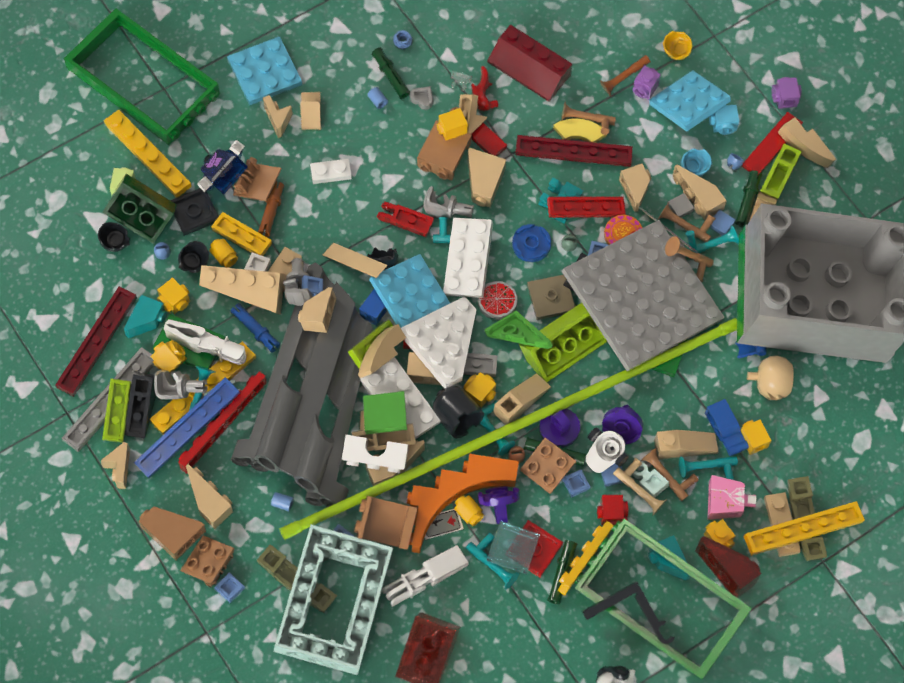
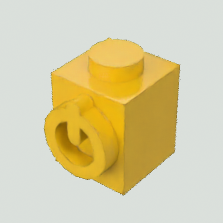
[157,278,190,314]
[150,340,187,373]
[463,372,497,408]
[702,519,735,554]

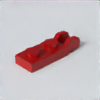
[376,202,434,238]

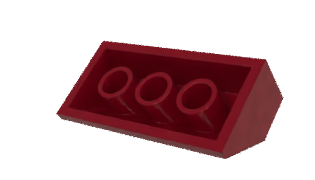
[487,24,572,102]

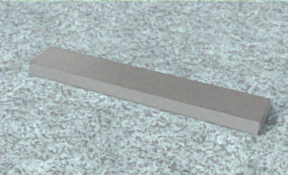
[62,347,154,452]

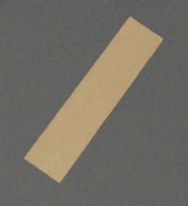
[323,243,388,278]

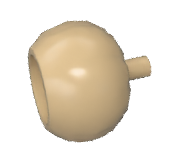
[747,356,794,400]

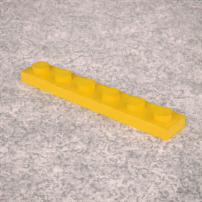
[103,110,192,198]
[149,341,256,435]
[743,501,865,556]

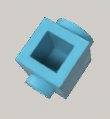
[709,105,739,135]

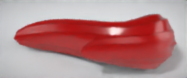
[471,66,499,111]

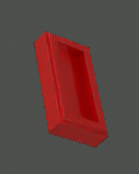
[471,123,507,156]

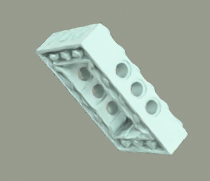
[274,525,393,675]

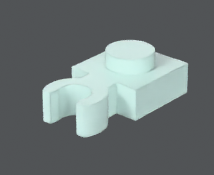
[633,462,669,498]

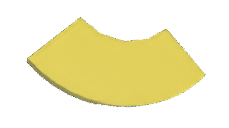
[553,118,607,143]

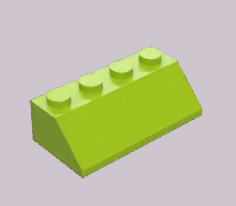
[519,303,607,382]

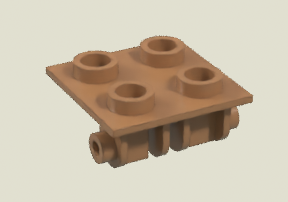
[233,157,282,201]
[520,438,576,494]
[180,536,234,588]

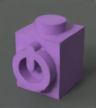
[633,65,661,100]
[772,77,802,109]

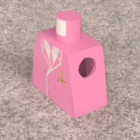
[708,475,756,520]

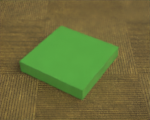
[363,391,407,435]

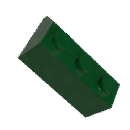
[102,174,177,244]

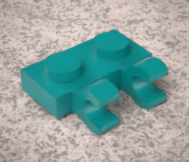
[538,177,584,224]

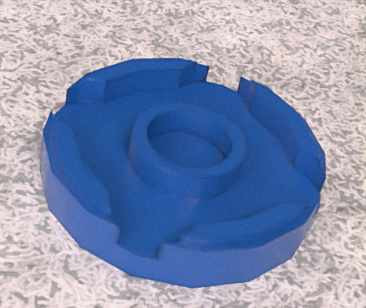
[512,224,551,262]

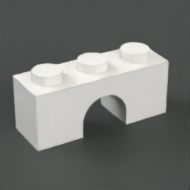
[342,435,409,473]

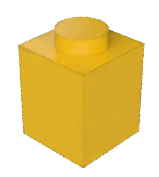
[436,108,468,141]
[741,420,771,455]

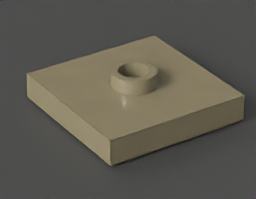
[527,275,575,320]

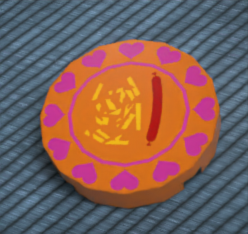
[604,215,643,245]

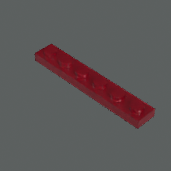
[515,135,633,167]
[55,286,137,397]

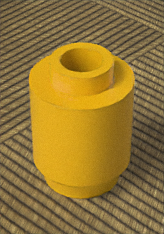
[209,239,238,268]
[454,495,485,527]

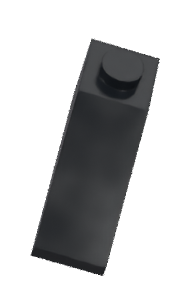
[124,372,156,438]

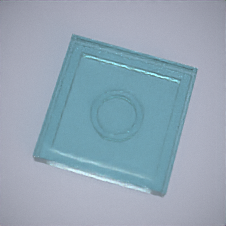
[487,521,540,574]

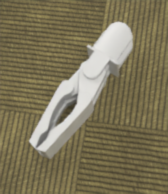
[164,319,247,365]
[382,545,469,607]

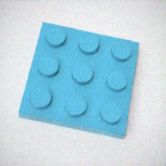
[227,36,302,105]
[649,70,731,131]
[369,254,450,328]

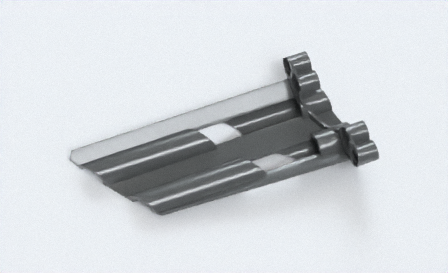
[231,262,373,507]

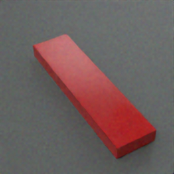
[742,112,803,176]
[547,197,626,218]

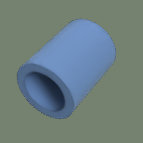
[367,87,388,109]
[271,492,294,512]

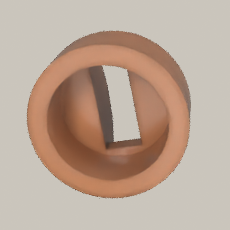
[508,446,525,464]

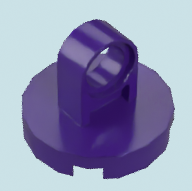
[602,404,643,444]
[539,408,580,448]
[478,486,520,524]

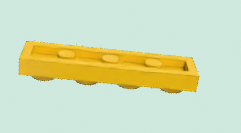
[558,521,614,595]

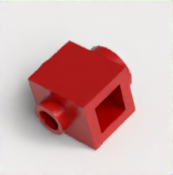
[597,495,628,527]

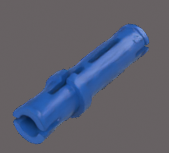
[230,303,280,353]

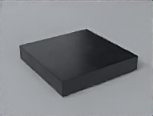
[170,188,219,236]

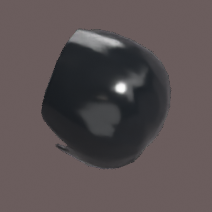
[97,222,130,252]
[178,241,209,273]
[367,247,399,271]

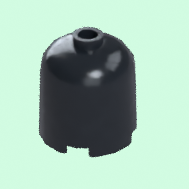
[433,386,484,439]

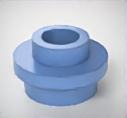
[393,30,412,49]

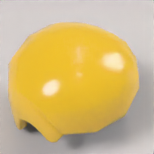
[663,31,693,60]

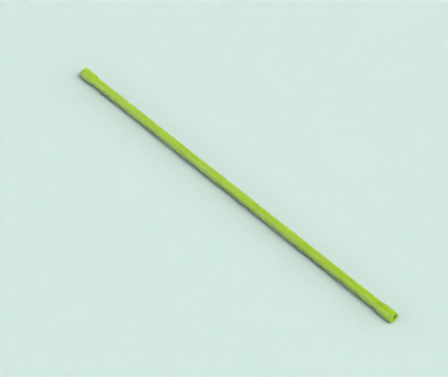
[279,318,737,540]

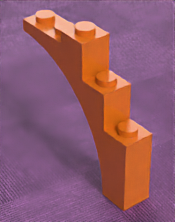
[407,454,519,553]

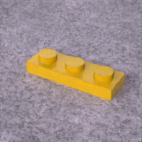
[211,212,272,256]

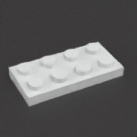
[443,218,493,298]
[360,357,440,439]

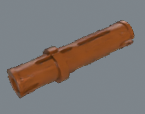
[258,181,284,237]

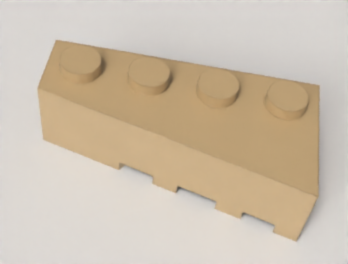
[199,265,285,314]

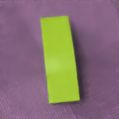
[760,144,802,200]

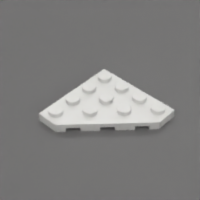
[401,296,476,389]

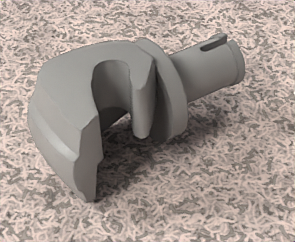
[423,186,474,219]
[283,258,312,306]
[154,370,208,399]

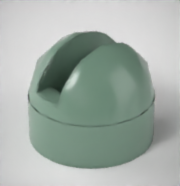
[561,234,577,252]

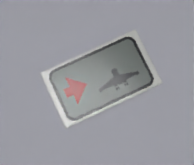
[425,509,464,540]

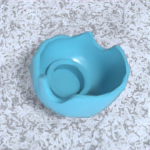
[680,148,712,177]

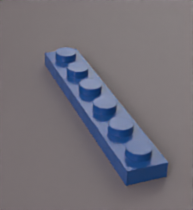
[134,377,240,478]

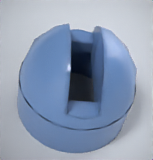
[727,153,744,170]
[154,242,170,260]

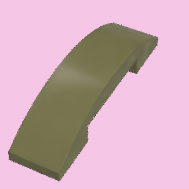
[787,476,827,561]
[257,544,337,613]

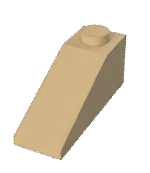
[654,430,718,459]

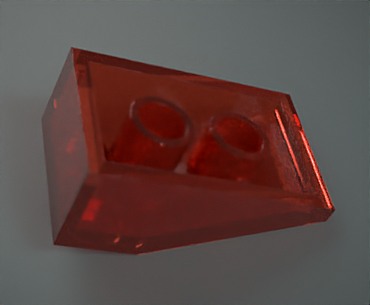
[695,536,761,598]
[395,612,460,683]

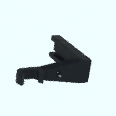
[582,581,675,644]

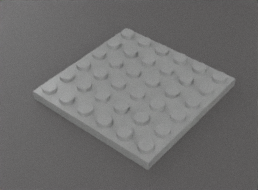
[562,220,725,371]

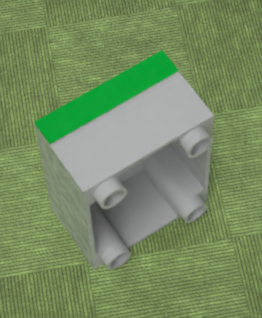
[737,203,904,363]

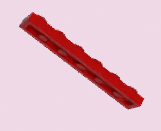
[178,371,267,474]

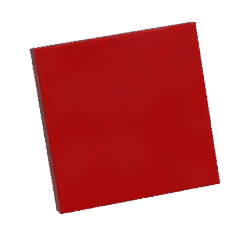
[505,520,563,578]

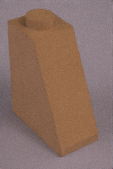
[138,506,206,560]

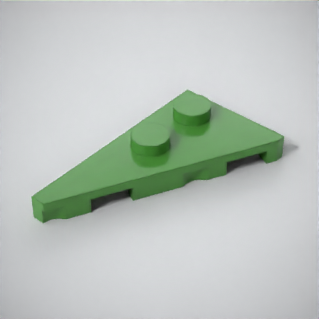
[484,310,552,349]

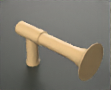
[613,458,667,516]

